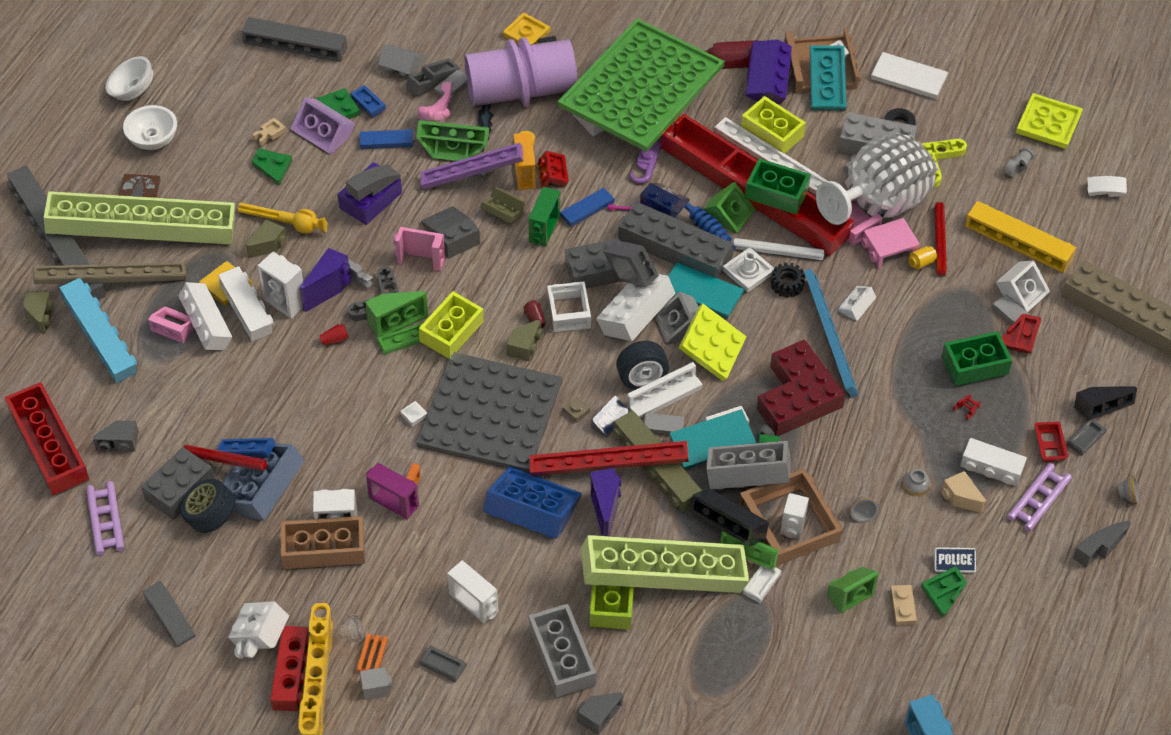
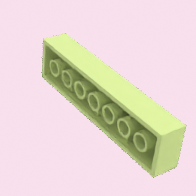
[581,535,749,593]

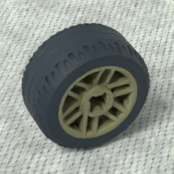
[181,478,235,533]

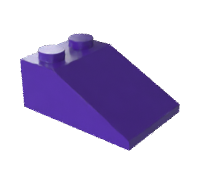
[300,248,351,312]
[590,468,621,537]

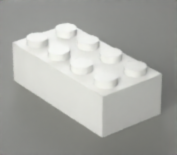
[596,274,675,341]

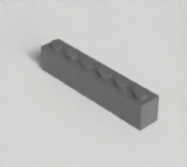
[241,17,347,62]

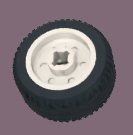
[616,341,669,390]

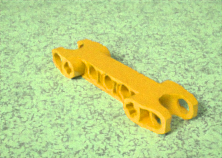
[299,603,333,735]

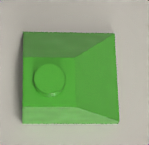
[703,182,756,233]

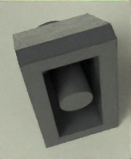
[577,692,624,735]

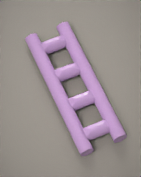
[1007,463,1072,532]
[86,481,125,556]

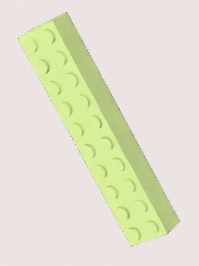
[44,191,235,245]

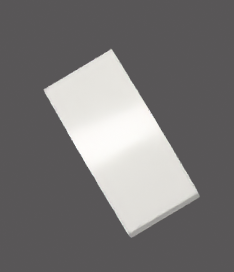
[1087,176,1127,197]

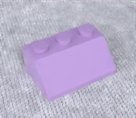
[290,98,356,154]

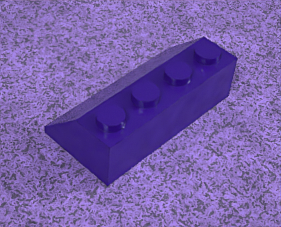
[745,39,792,105]

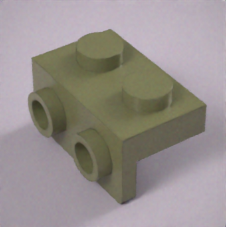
[480,187,525,223]

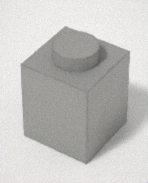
[360,667,393,700]

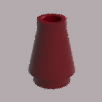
[523,300,547,329]

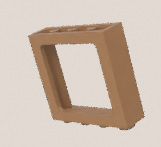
[739,469,843,566]

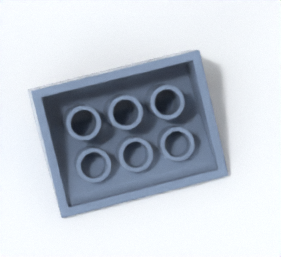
[222,443,305,520]

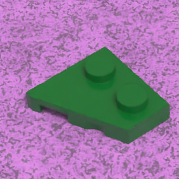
[315,88,360,119]

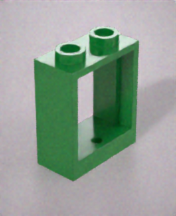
[528,187,561,246]

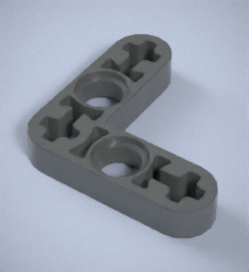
[348,266,399,321]

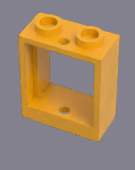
[514,133,536,190]

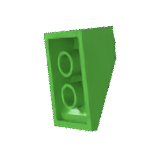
[365,291,428,337]

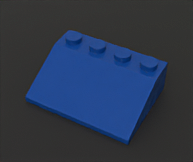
[483,467,582,539]

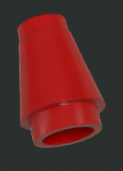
[319,324,349,345]

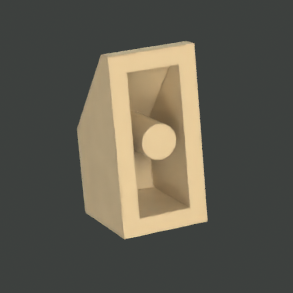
[942,471,986,513]

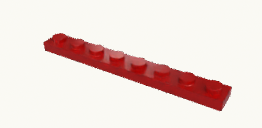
[530,441,689,476]

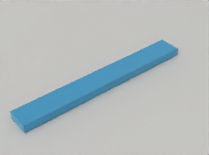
[804,269,859,398]

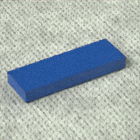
[360,129,413,149]
[560,188,615,227]
[217,438,276,457]

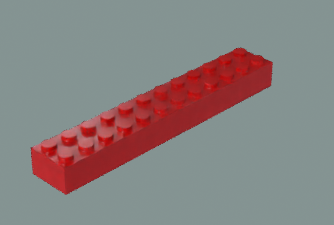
[660,114,854,256]

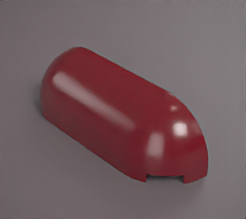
[704,40,760,69]

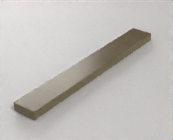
[33,262,187,284]

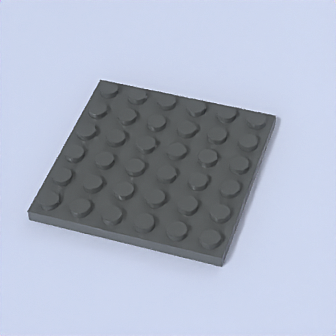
[417,352,562,474]

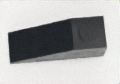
[1074,386,1137,420]

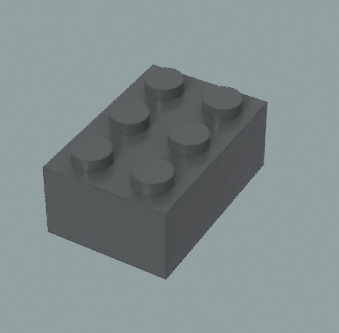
[565,238,621,289]
[141,447,215,520]

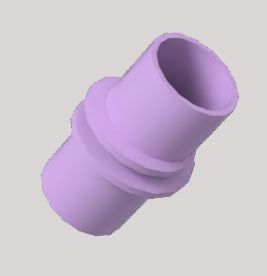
[464,38,577,107]

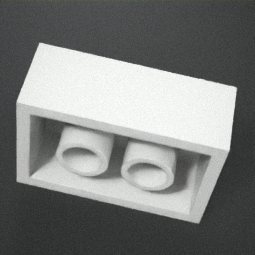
[258,252,303,319]

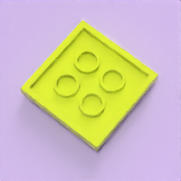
[1016,93,1083,149]
[679,304,747,381]

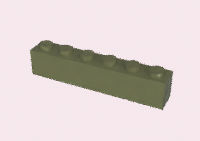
[613,410,702,513]

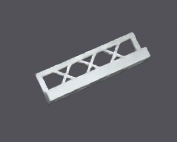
[627,362,703,419]

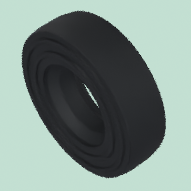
[884,108,916,126]

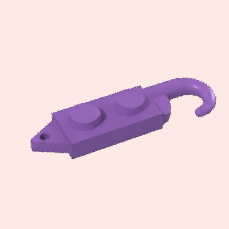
[630,138,661,184]

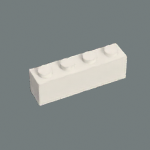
[218,266,274,342]
[178,282,232,350]

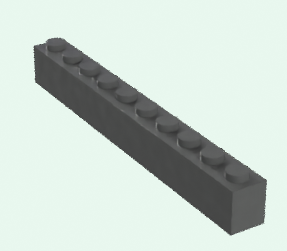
[6,165,106,300]

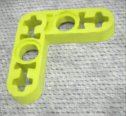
[922,139,967,188]

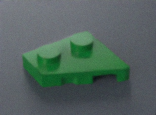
[252,148,292,185]
[921,566,967,618]

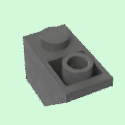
[93,420,139,452]

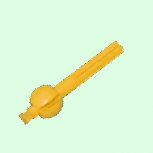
[238,203,328,234]

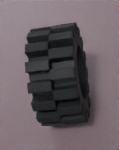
[771,262,805,298]

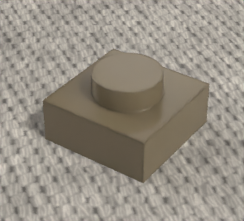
[563,397,590,423]

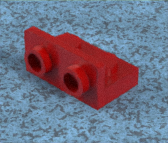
[537,151,569,188]

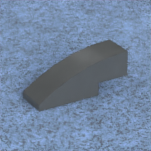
[406,58,460,97]
[346,165,401,201]
[1073,521,1131,568]
[142,581,196,647]

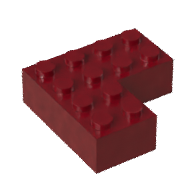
[757,339,845,436]

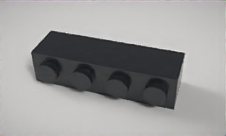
[690,488,769,546]

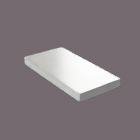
[871,52,948,99]

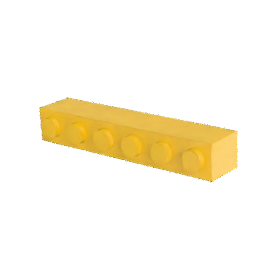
[965,201,1077,273]

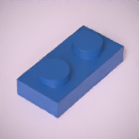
[351,85,386,117]

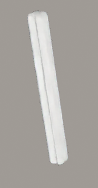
[733,238,824,260]

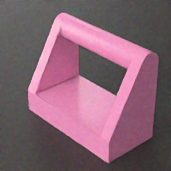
[148,306,194,344]

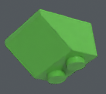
[827,567,879,613]

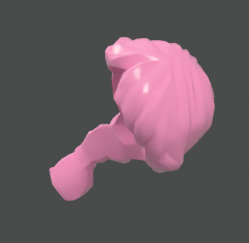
[417,82,453,123]

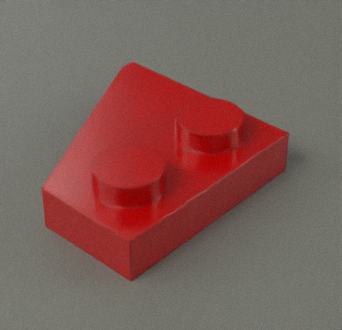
[1001,314,1041,354]

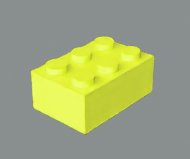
[741,96,806,154]
[419,291,483,359]

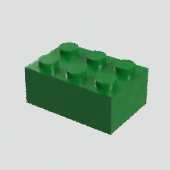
[745,158,811,214]
[941,331,1012,386]

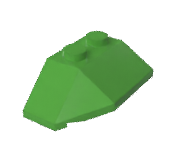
[416,120,489,161]

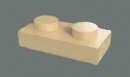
[890,585,917,626]

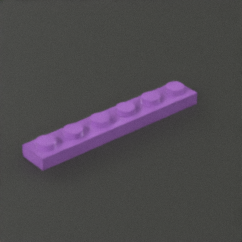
[421,143,523,190]

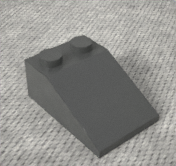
[421,206,480,259]

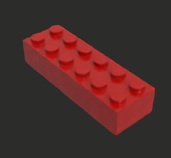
[5,382,90,496]

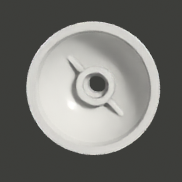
[106,56,153,101]
[123,105,177,150]

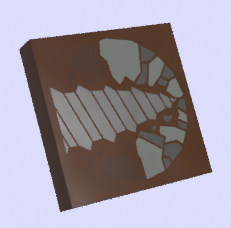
[119,174,161,198]

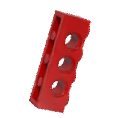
[270,626,310,712]

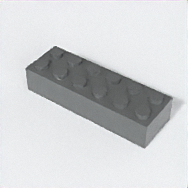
[618,202,734,278]

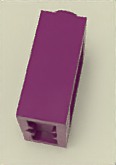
[366,462,419,520]

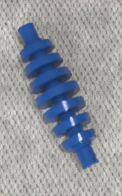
[685,203,736,251]

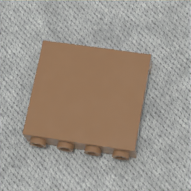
[784,27,861,93]

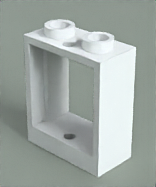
[547,282,591,332]
[447,560,498,624]

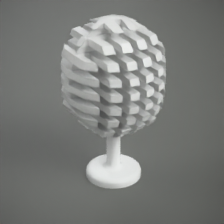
[816,133,938,225]

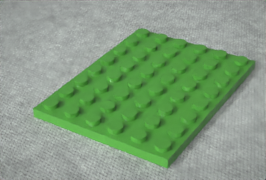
[558,18,724,152]

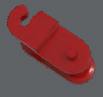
[953,394,981,420]

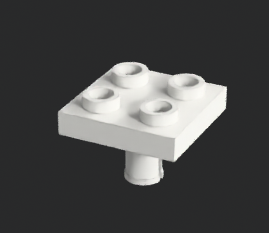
[722,247,774,292]

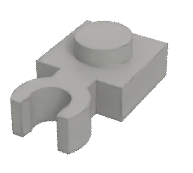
[348,259,373,289]

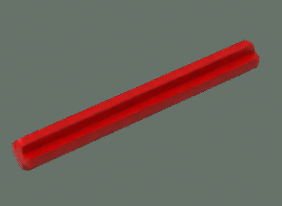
[934,202,947,276]
[183,444,267,471]

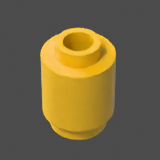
[908,246,937,270]

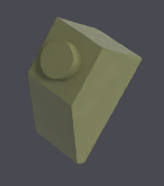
[246,220,287,258]

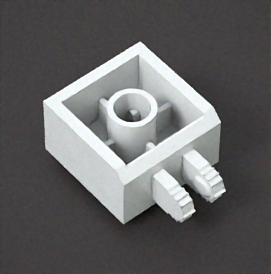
[228,601,289,658]

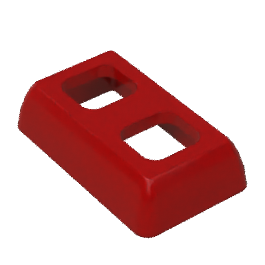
[1034,421,1068,462]

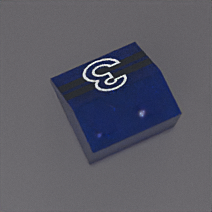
[640,183,690,218]

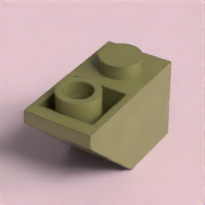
[23,291,54,333]
[507,320,543,361]

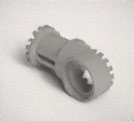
[1004,147,1035,177]

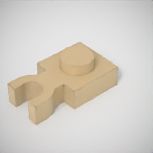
[252,118,286,146]

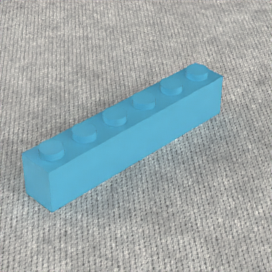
[59,278,137,383]

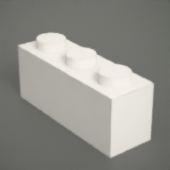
[960,438,1027,486]

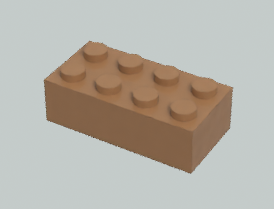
[281,516,365,569]

